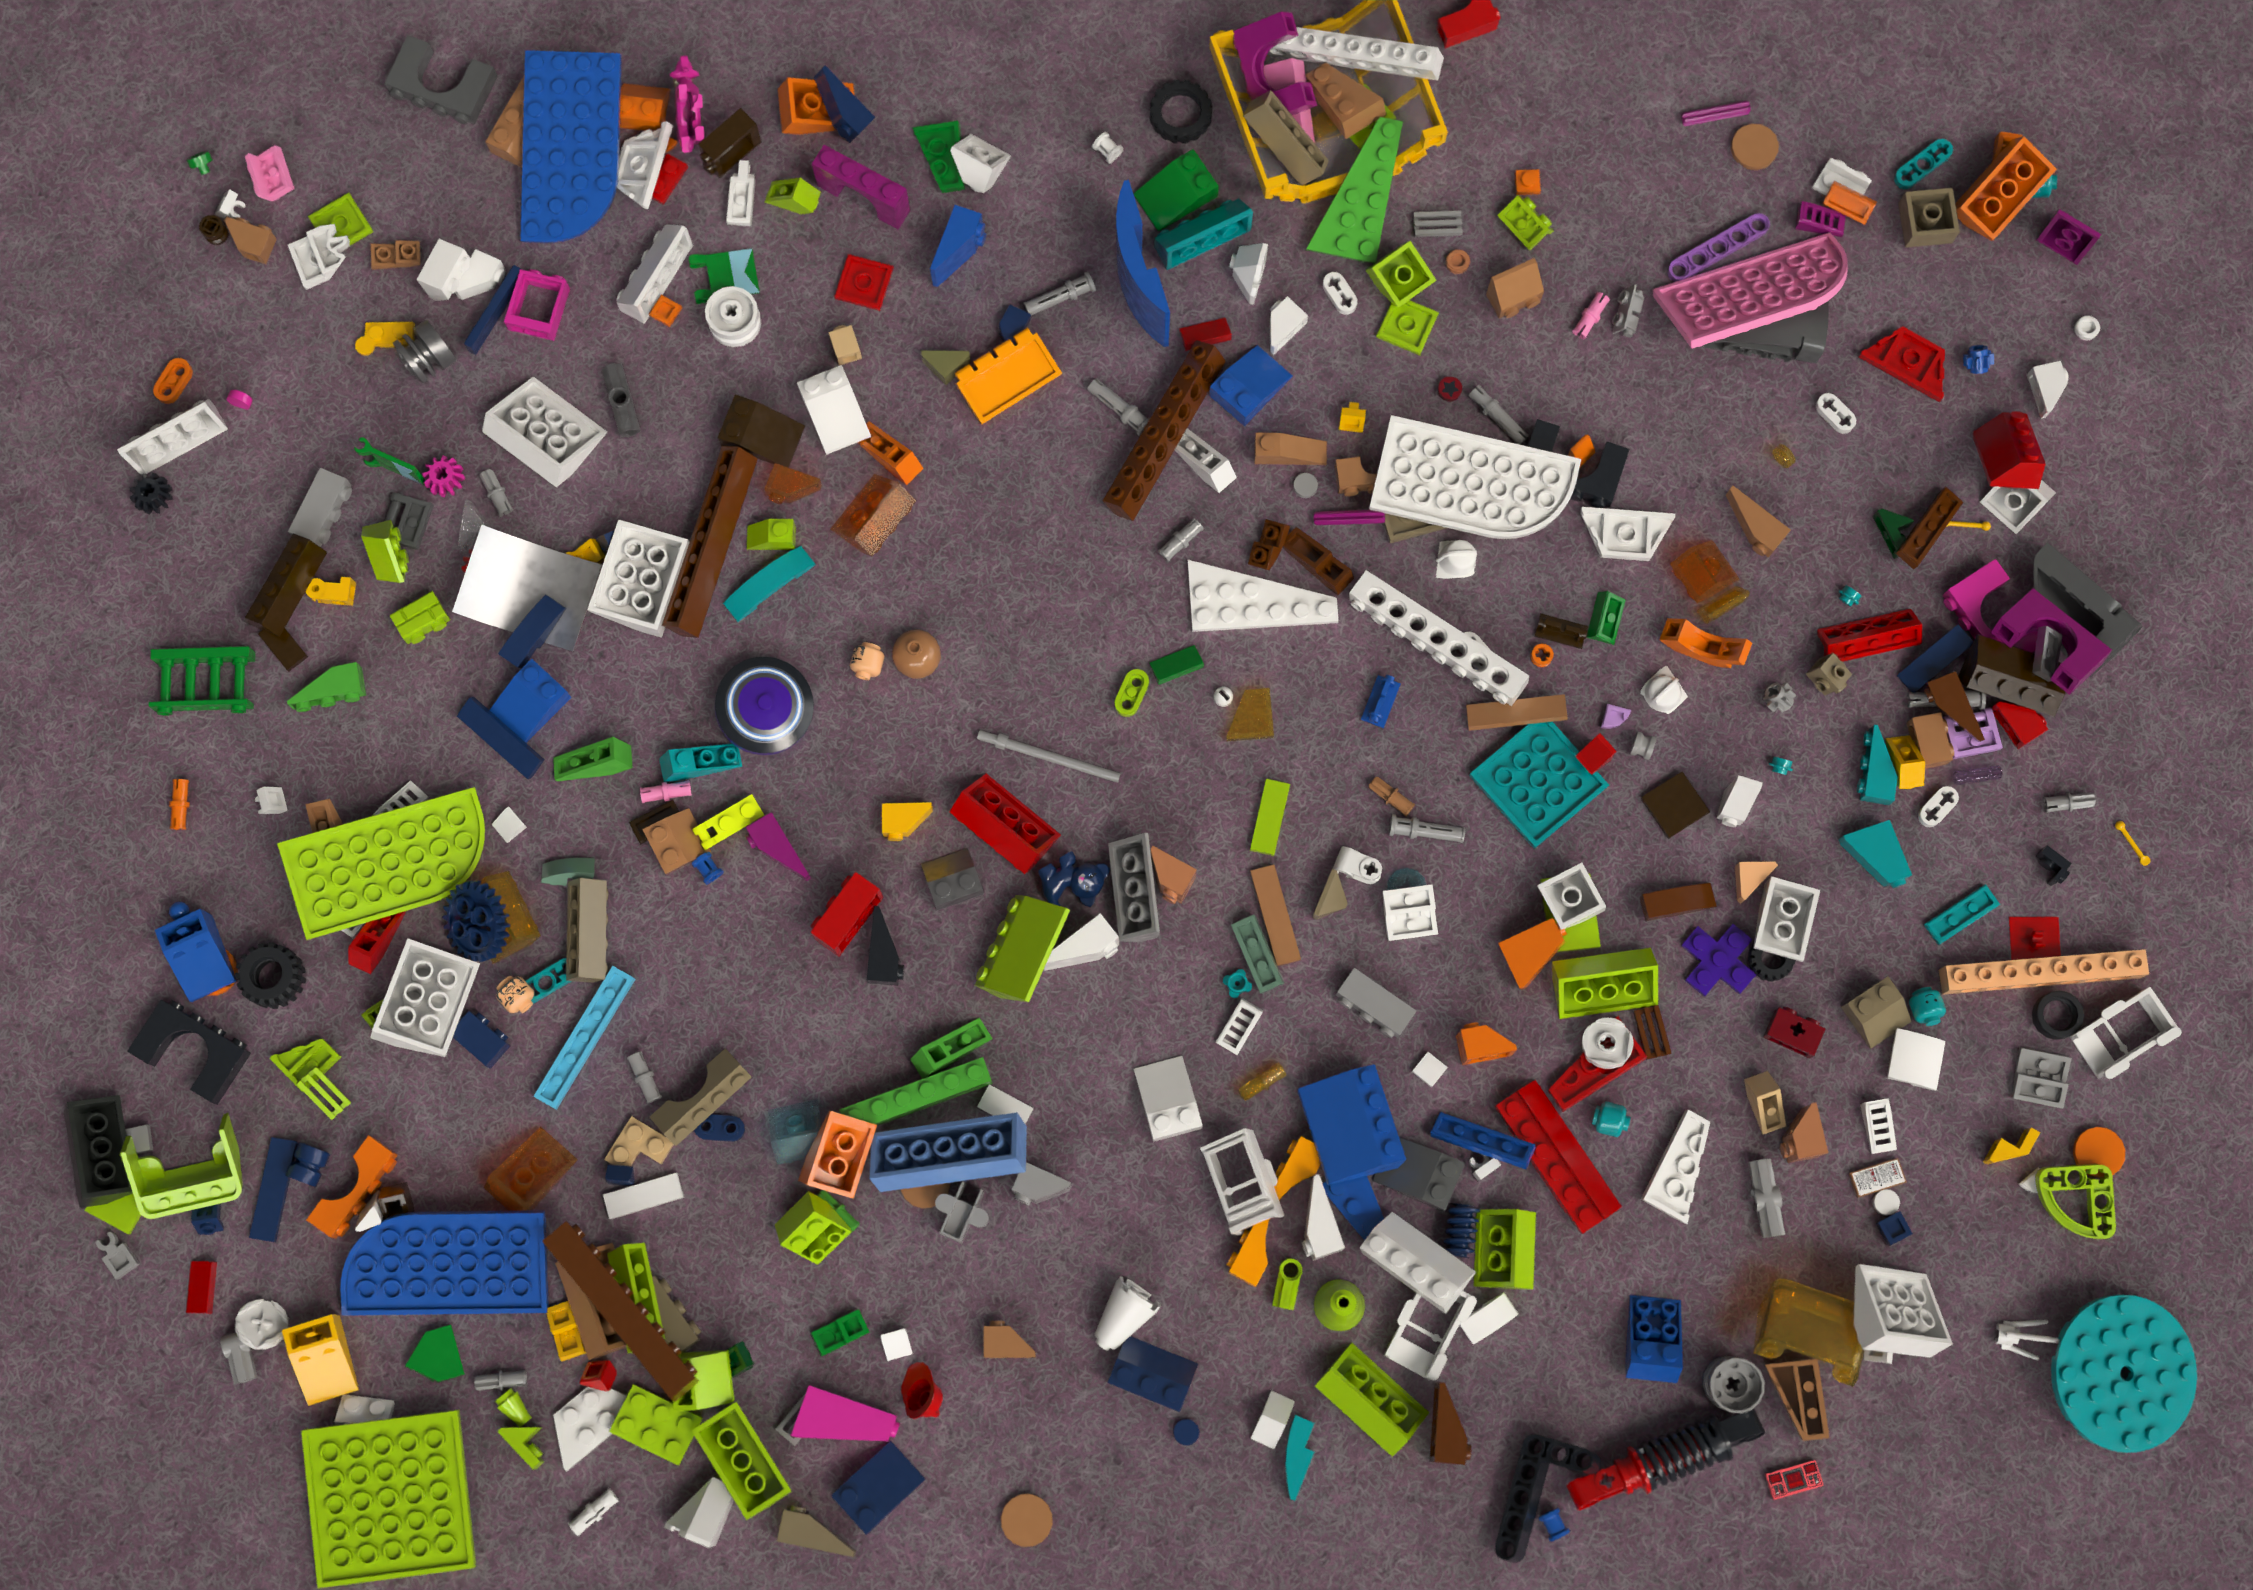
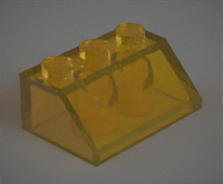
[481,871,541,964]

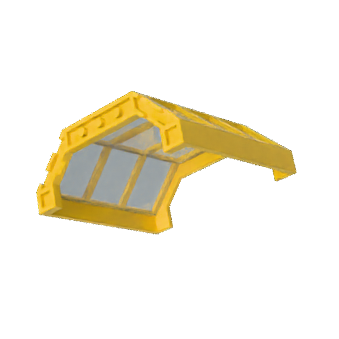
[1209,0,1448,203]

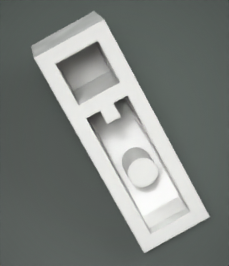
[1175,428,1237,493]
[1717,775,1763,827]

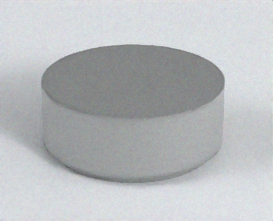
[1293,473,1318,498]

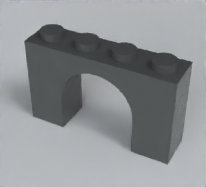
[384,35,498,124]

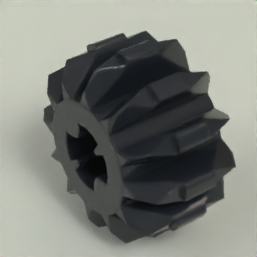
[130,473,173,515]

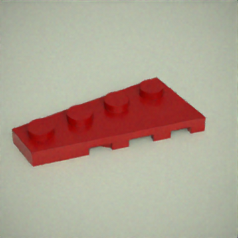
[1548,1016,1647,1112]

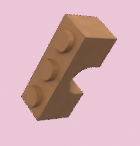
[1335,457,1377,496]

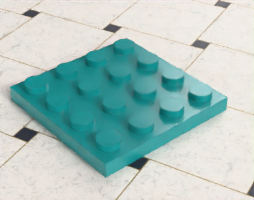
[1469,722,1609,849]

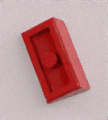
[1179,318,1232,351]
[186,1261,217,1314]

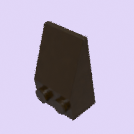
[718,394,805,469]

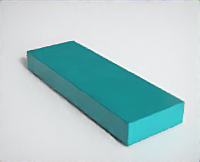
[1924,884,2001,945]

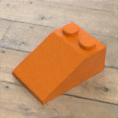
[778,77,855,135]
[798,1110,877,1199]

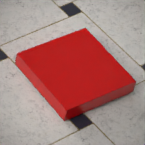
[834,254,894,311]

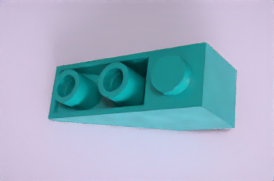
[1857,724,1898,805]
[659,744,743,782]

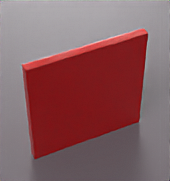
[2009,917,2061,960]

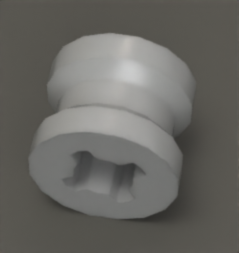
[1630,731,1657,760]

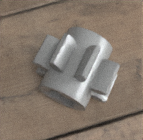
[1763,682,1796,712]

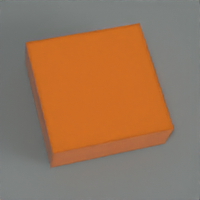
[649,295,682,327]

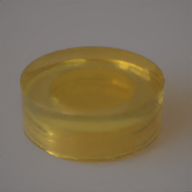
[1773,444,1796,468]

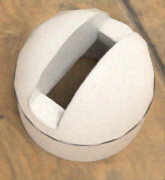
[1214,687,1233,707]

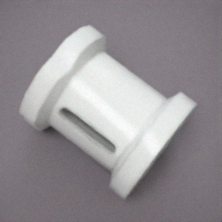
[1092,132,1123,164]

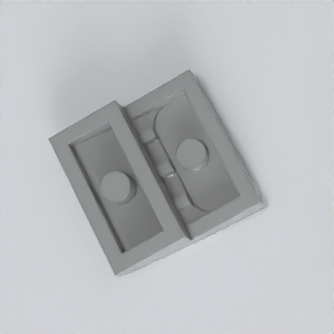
[2012,1046,2072,1109]

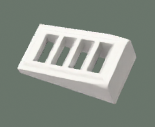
[373,780,429,816]
[1216,998,1263,1055]
[1860,1099,1897,1154]

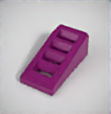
[1795,201,1846,237]

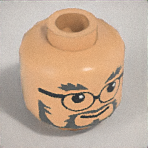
[850,642,885,680]
[496,976,534,1013]

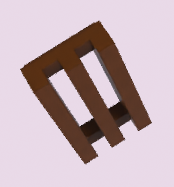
[1633,1005,1672,1060]

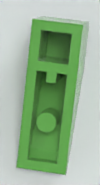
[553,737,633,781]
[910,1018,992,1079]

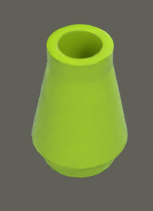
[495,1388,532,1428]

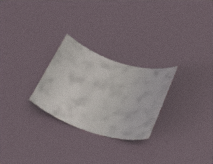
[452,525,602,651]

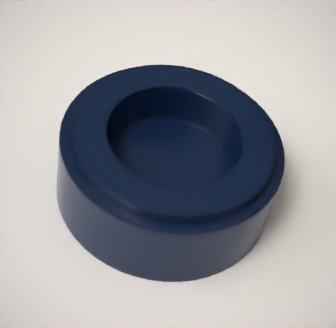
[1173,1419,1199,1446]

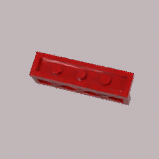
[1817,609,1922,662]

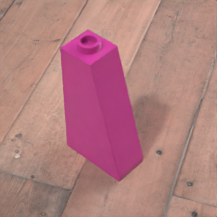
[791,1386,900,1442]

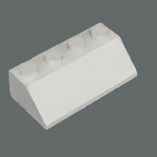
[617,224,693,324]
[1360,1212,1476,1314]

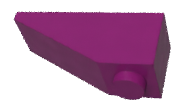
[745,812,811,881]

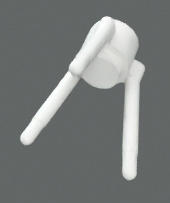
[1995,1320,2059,1360]

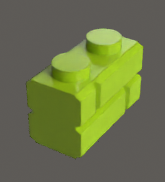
[390,591,451,644]

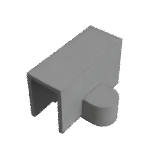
[935,1181,989,1244]

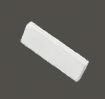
[603,1173,684,1220]

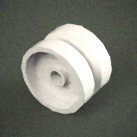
[705,286,761,347]

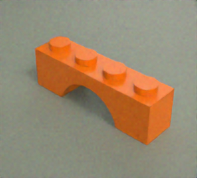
[306,1135,398,1239]

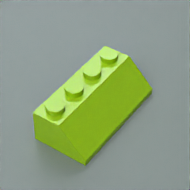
[1552,948,1658,1019]
[1315,1343,1429,1457]
[692,1402,792,1520]

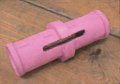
[1572,292,1610,340]
[640,780,692,803]

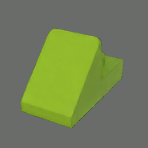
[497,1427,545,1469]

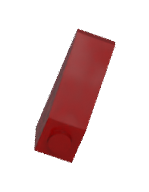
[348,911,406,974]

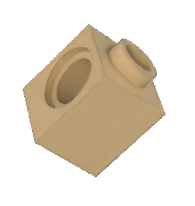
[829,325,862,366]

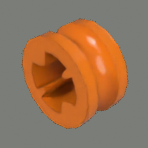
[1531,644,1554,667]

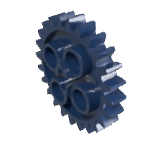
[442,881,510,962]

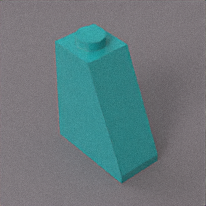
[1839,820,1912,889]

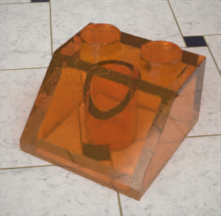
[1670,540,1740,604]

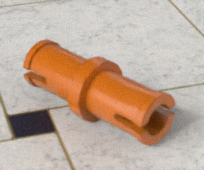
[169,779,190,830]

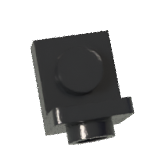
[2035,845,2072,886]

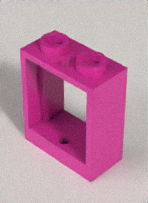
[504,269,570,341]

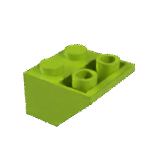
[361,520,409,583]
[775,1191,852,1265]
[673,1350,735,1411]

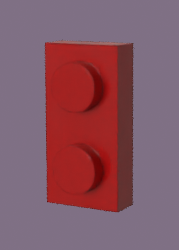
[652,153,688,205]

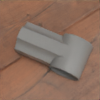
[220,1332,258,1384]

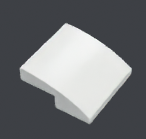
[1382,885,1438,941]
[1887,1028,1945,1091]

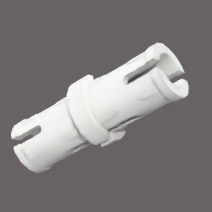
[568,1488,619,1536]

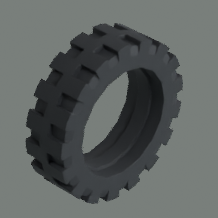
[1150,80,1212,144]

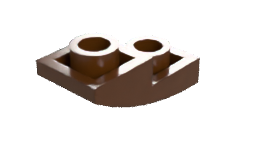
[1248,519,1290,570]

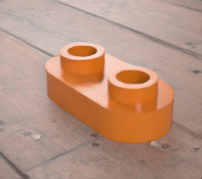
[153,358,193,404]

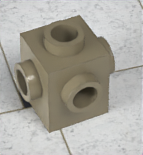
[1806,653,1852,696]

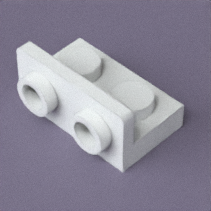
[1812,158,1872,196]

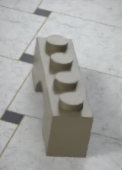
[650,1048,751,1146]

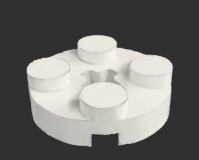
[1582,1017,1633,1069]

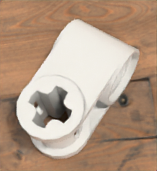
[1333,846,1382,884]

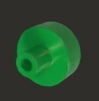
[186,151,213,175]

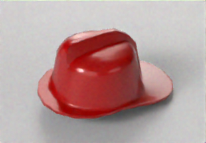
[901,1362,943,1419]

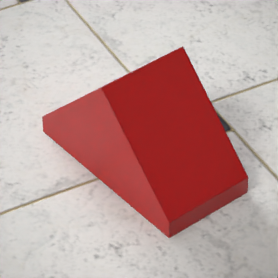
[1575,733,1617,775]

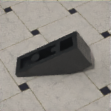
[866,906,905,986]

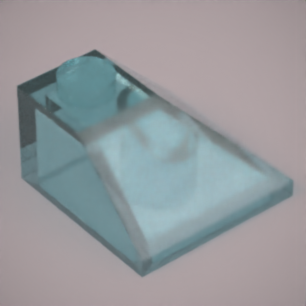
[768,1100,821,1165]

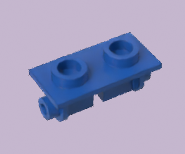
[1361,675,1401,728]

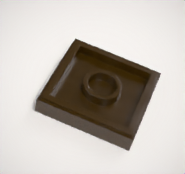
[1640,771,1710,839]

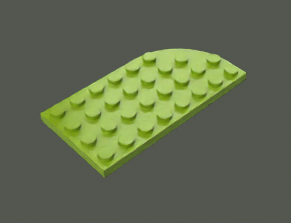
[277,787,485,940]

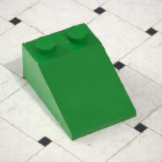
[1134,149,1219,232]

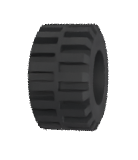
[235,942,306,1009]

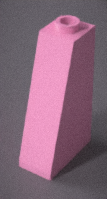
[1263,58,1315,143]

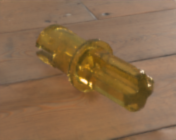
[1238,1062,1287,1100]

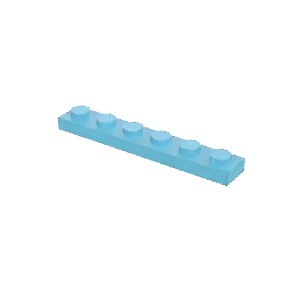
[533,966,635,1110]

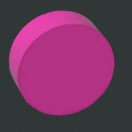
[226,390,253,410]

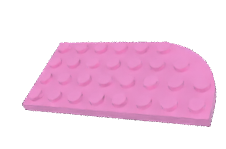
[1653,232,1848,349]

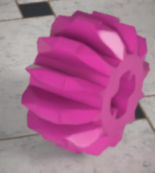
[422,455,465,498]

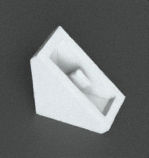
[1251,1391,1295,1449]

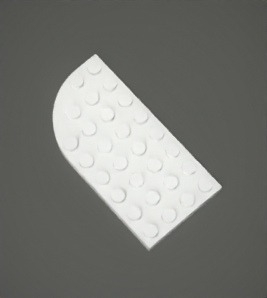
[1369,415,1581,539]

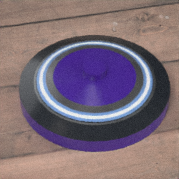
[714,657,814,755]

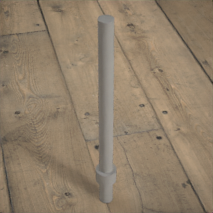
[977,730,1121,783]

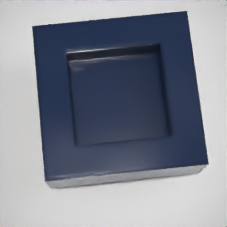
[1876,1211,1913,1246]

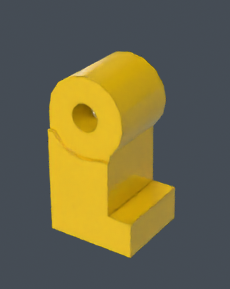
[305,577,356,606]

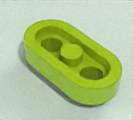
[1115,669,1149,717]

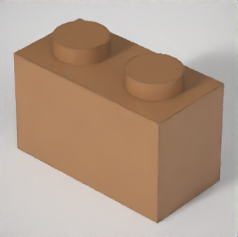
[1907,712,1954,769]

